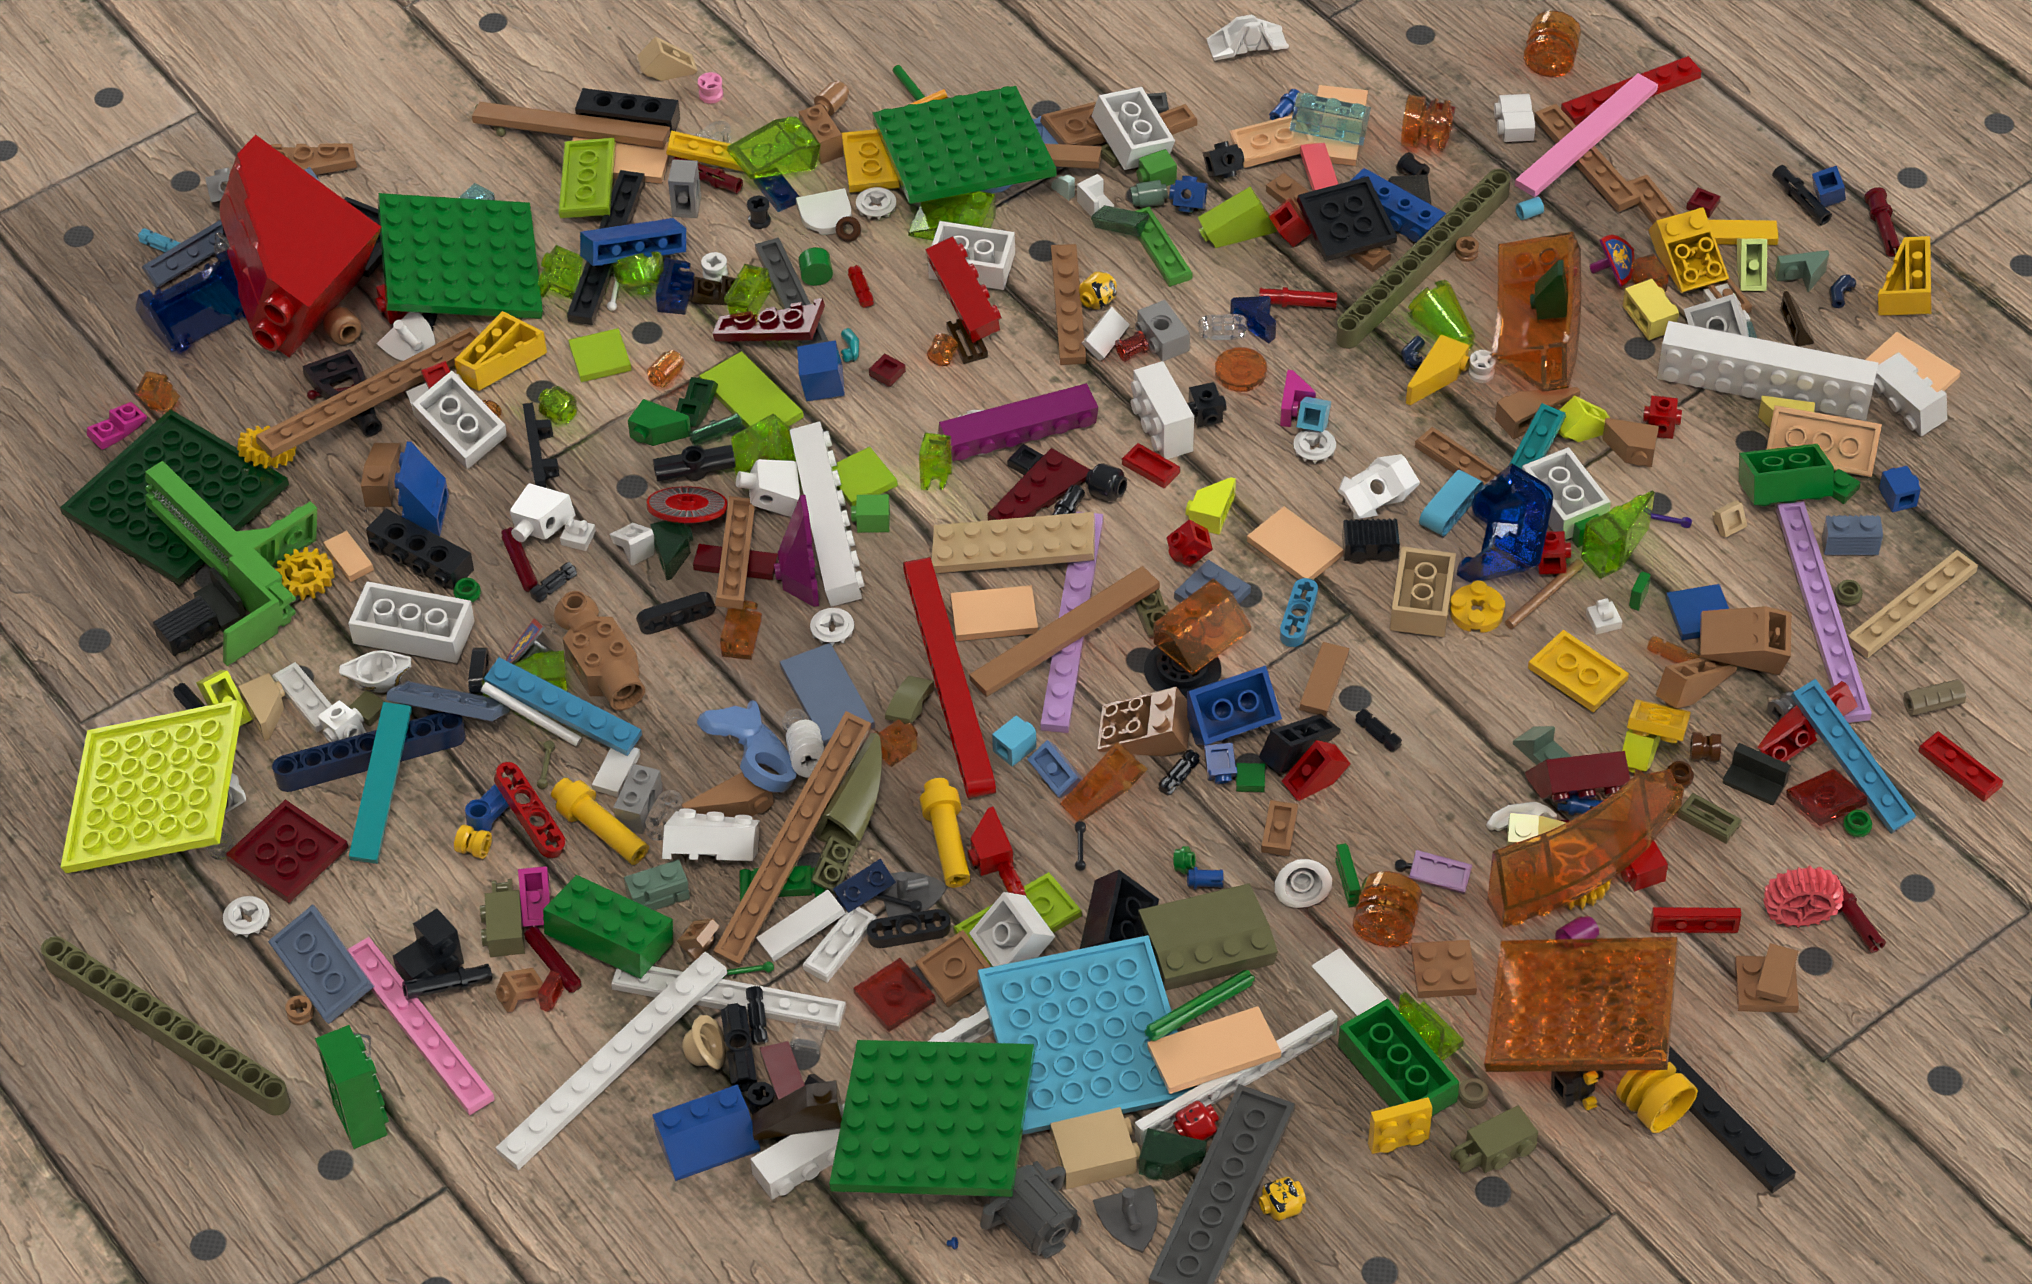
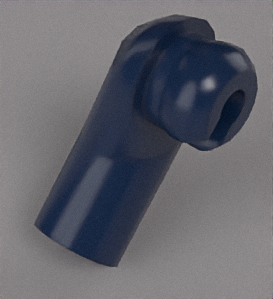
[1830,274,1856,308]
[1401,336,1425,368]

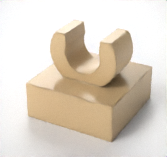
[1712,500,1748,537]

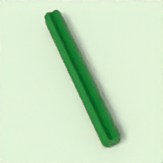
[1144,970,1255,1041]

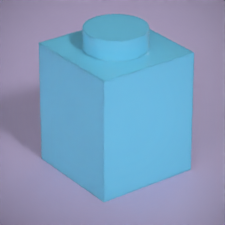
[1296,396,1332,432]
[992,715,1036,767]

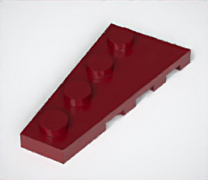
[712,298,825,342]
[987,448,1091,521]

